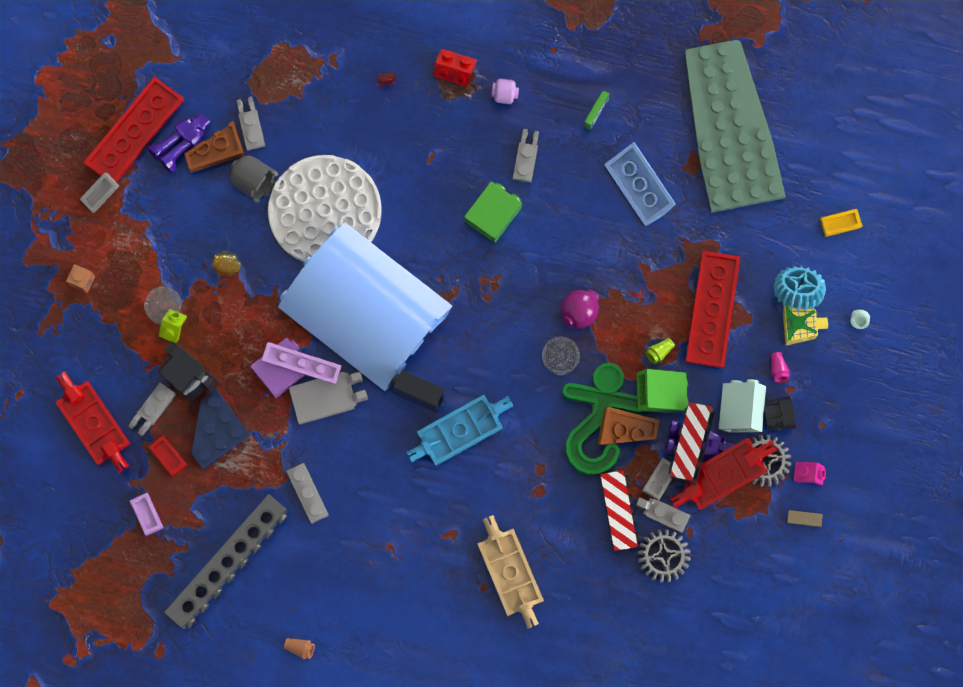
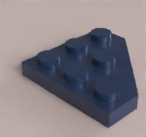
[192,389,250,470]

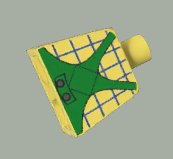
[783,305,828,345]

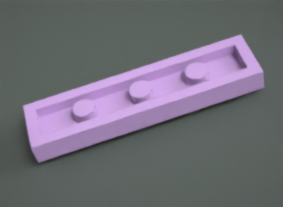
[262,342,341,385]

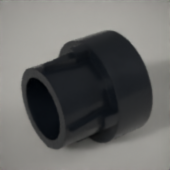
[764,396,796,431]

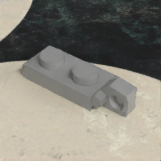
[636,498,690,533]

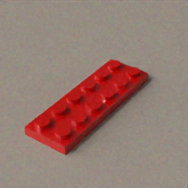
[83,76,184,183]
[685,251,740,369]

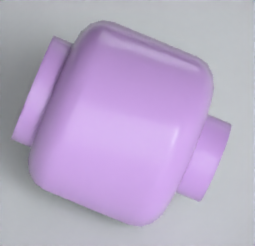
[491,79,519,104]

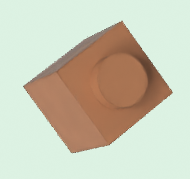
[66,264,95,293]

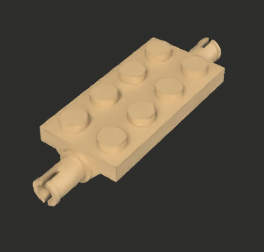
[477,515,544,629]

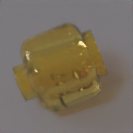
[212,250,241,277]

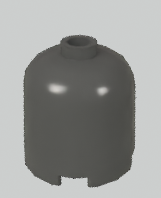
[230,156,278,203]

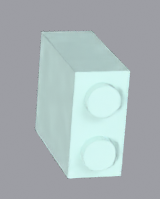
[719,379,766,433]

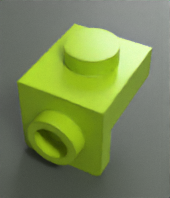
[159,309,187,343]

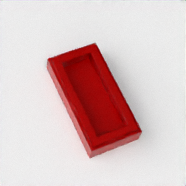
[148,435,188,477]

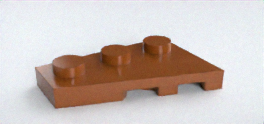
[185,121,245,173]
[597,407,660,445]

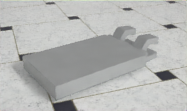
[289,372,368,425]

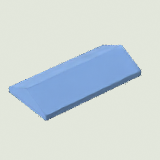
[604,142,676,226]

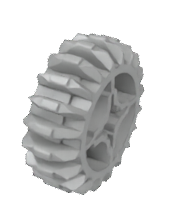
[751,435,791,487]
[638,529,691,583]

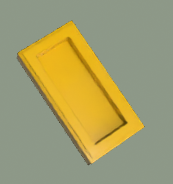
[820,209,862,237]

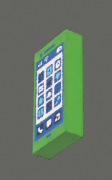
[584,91,609,130]

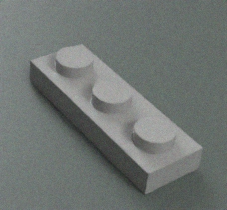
[286,463,329,524]

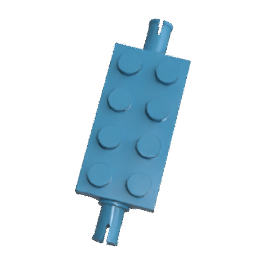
[406,395,513,466]

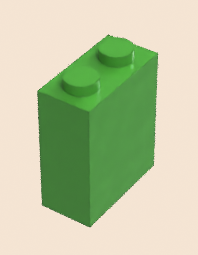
[464,181,522,243]
[637,369,688,414]

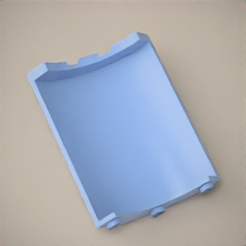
[278,223,452,391]

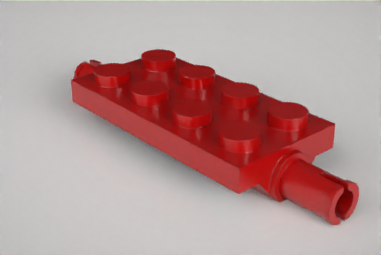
[55,372,131,473]
[670,438,777,510]

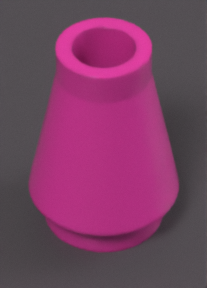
[770,352,790,382]

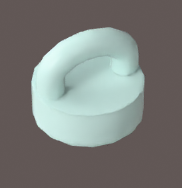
[850,310,870,329]

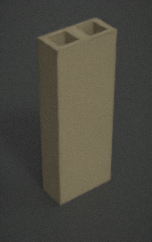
[787,510,823,527]

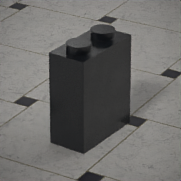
[392,370,445,413]

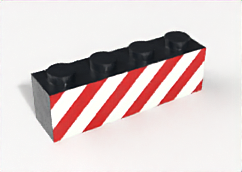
[669,402,715,486]
[600,470,640,553]

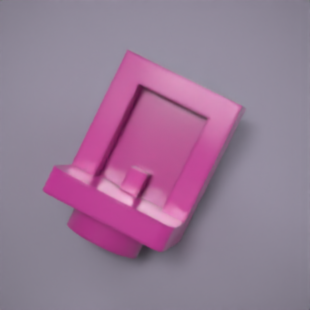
[794,462,826,485]

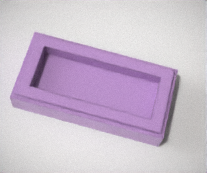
[130,493,164,536]

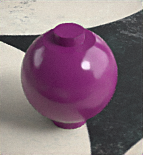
[560,289,599,328]

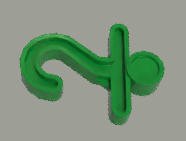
[563,363,644,476]

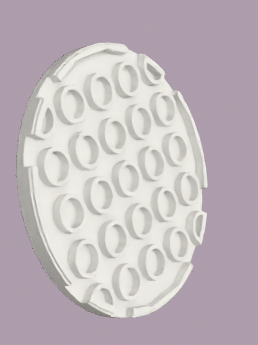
[268,155,382,262]

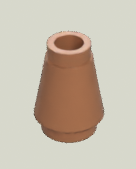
[284,638,315,659]

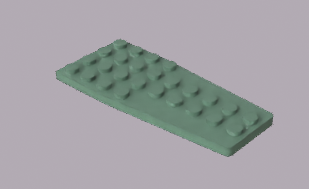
[685,40,786,213]

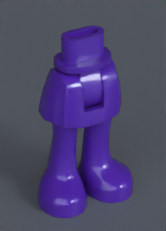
[147,113,211,174]
[665,419,734,459]

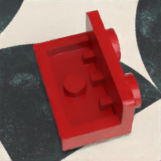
[433,49,477,87]

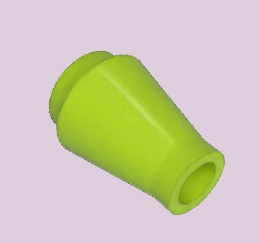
[646,338,675,364]

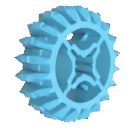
[773,265,826,311]

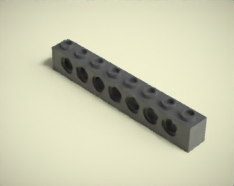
[164,494,288,629]

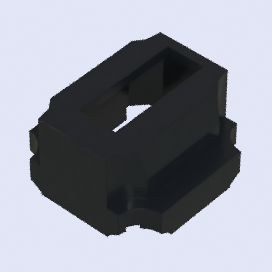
[158,341,219,402]

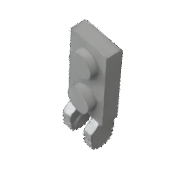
[237,96,265,151]
[513,129,539,183]
[129,383,176,436]

